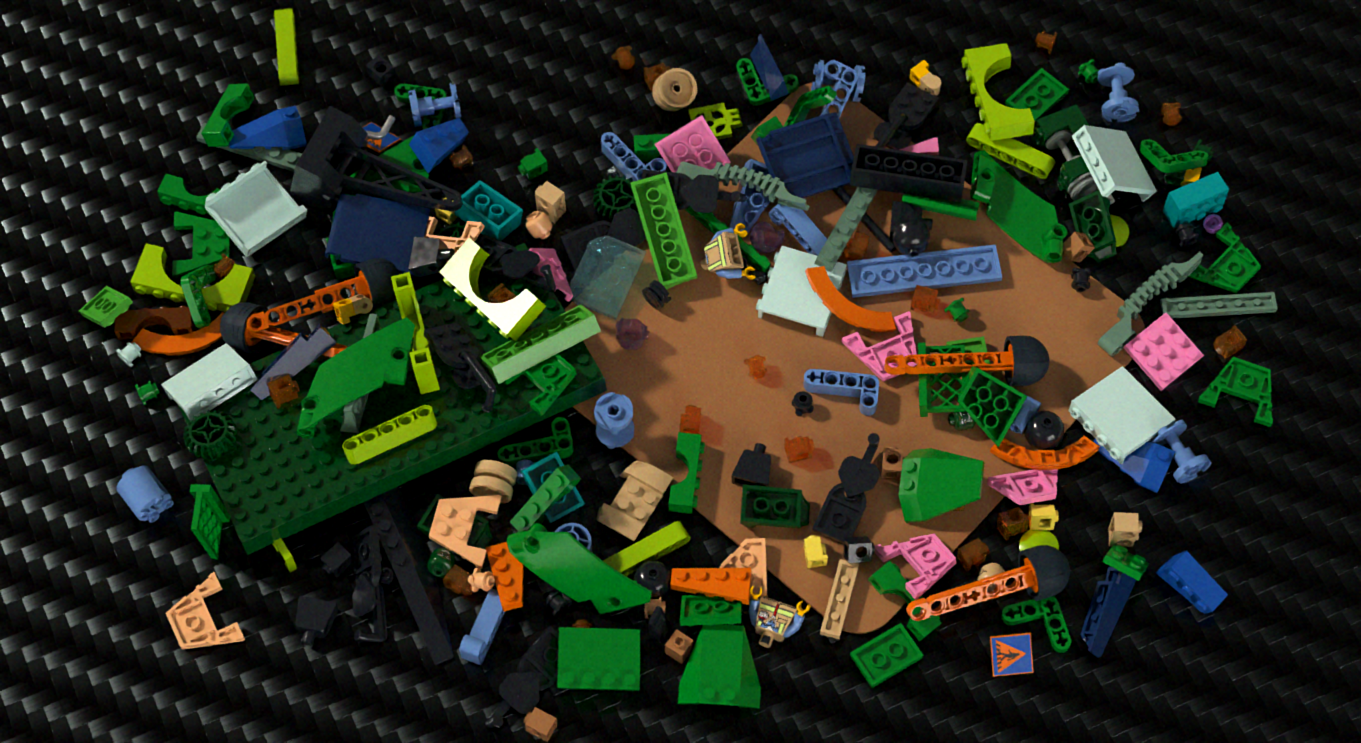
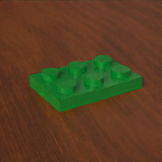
[1005,68,1069,123]
[680,594,742,626]
[850,623,923,688]

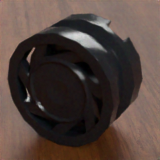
[642,280,671,310]

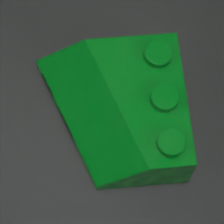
[957,366,1027,447]

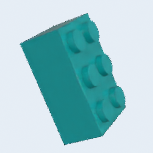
[1163,172,1229,228]
[454,180,523,241]
[520,452,585,523]

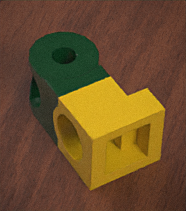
[1164,167,1202,188]

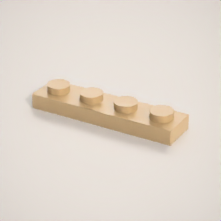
[820,559,859,639]

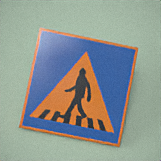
[362,122,401,154]
[990,633,1033,677]

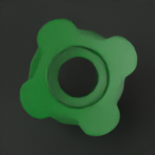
[1078,59,1099,84]
[944,298,970,323]
[135,381,160,405]

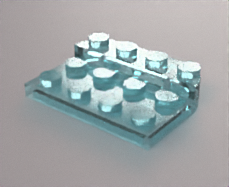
[570,235,646,320]

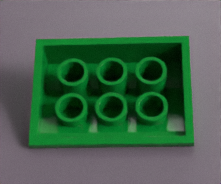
[557,627,640,691]

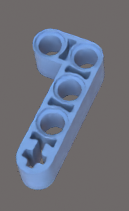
[820,60,858,118]
[601,132,667,182]
[769,203,827,256]
[803,369,879,416]
[459,588,505,665]

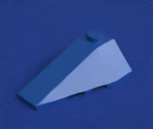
[229,106,307,150]
[1094,439,1176,493]

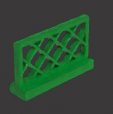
[902,194,980,221]
[918,342,966,417]
[190,484,230,559]

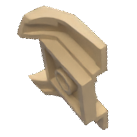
[596,461,673,541]

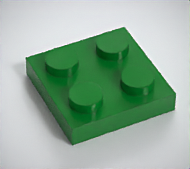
[1102,545,1149,581]

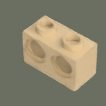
[535,181,566,224]
[1108,512,1142,547]

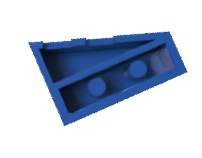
[409,118,469,173]
[1156,551,1228,614]

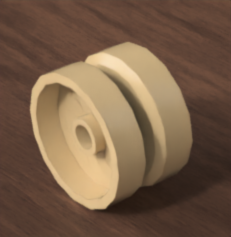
[652,68,697,111]
[469,460,518,504]

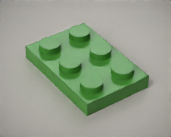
[79,286,133,328]

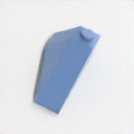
[729,159,770,232]

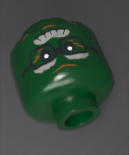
[948,411,976,431]
[427,548,456,578]

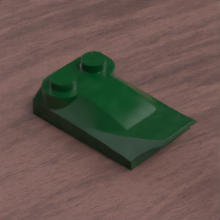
[1069,190,1116,263]
[740,484,810,528]
[417,494,493,550]

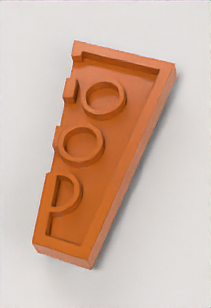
[486,542,524,612]
[670,568,752,605]

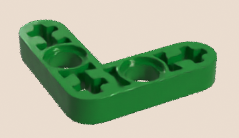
[736,58,799,106]
[394,84,446,130]
[783,86,837,127]
[1140,139,1208,173]
[181,265,217,328]
[1001,596,1071,653]

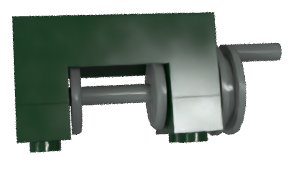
[1032,104,1115,204]

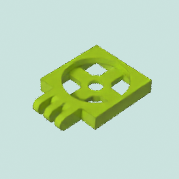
[689,103,742,140]
[273,538,297,573]

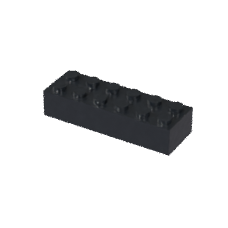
[850,144,968,202]

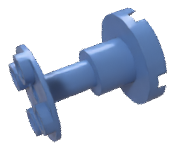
[811,60,865,102]
[1098,63,1139,122]
[408,83,461,127]
[594,392,634,449]
[1151,420,1211,483]

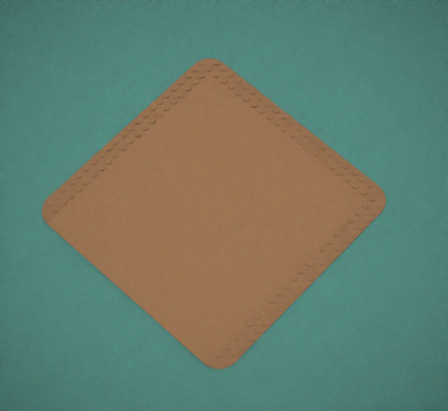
[564,83,1145,634]

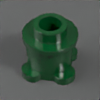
[1193,139,1214,161]

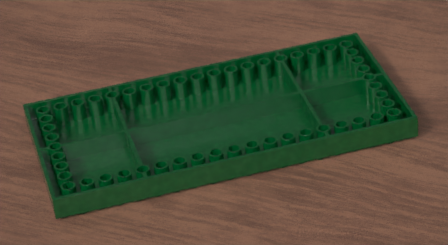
[178,243,607,555]

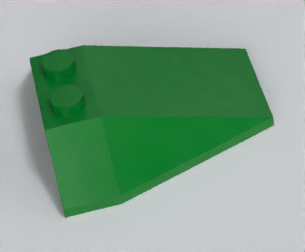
[899,448,985,523]
[678,624,761,709]

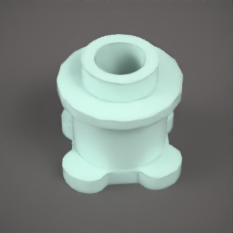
[116,342,141,367]

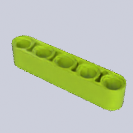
[274,8,299,86]
[966,123,1055,179]
[342,405,437,464]
[603,521,691,576]

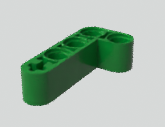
[498,417,573,468]

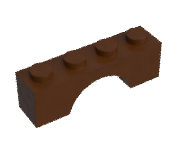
[114,306,195,340]

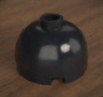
[892,222,930,257]
[1025,411,1064,450]
[633,560,672,599]

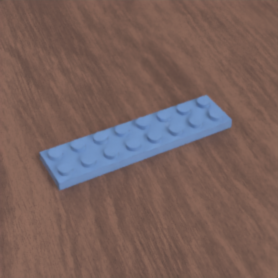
[847,245,1002,298]

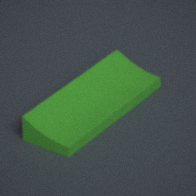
[630,173,698,289]
[479,304,601,384]

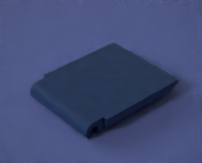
[756,112,854,198]
[324,194,430,275]

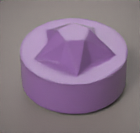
[1203,214,1223,234]

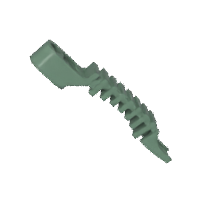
[676,162,810,210]
[1097,252,1203,357]

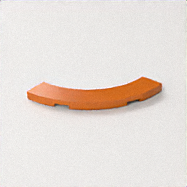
[805,266,896,332]
[131,312,225,356]
[990,435,1100,470]

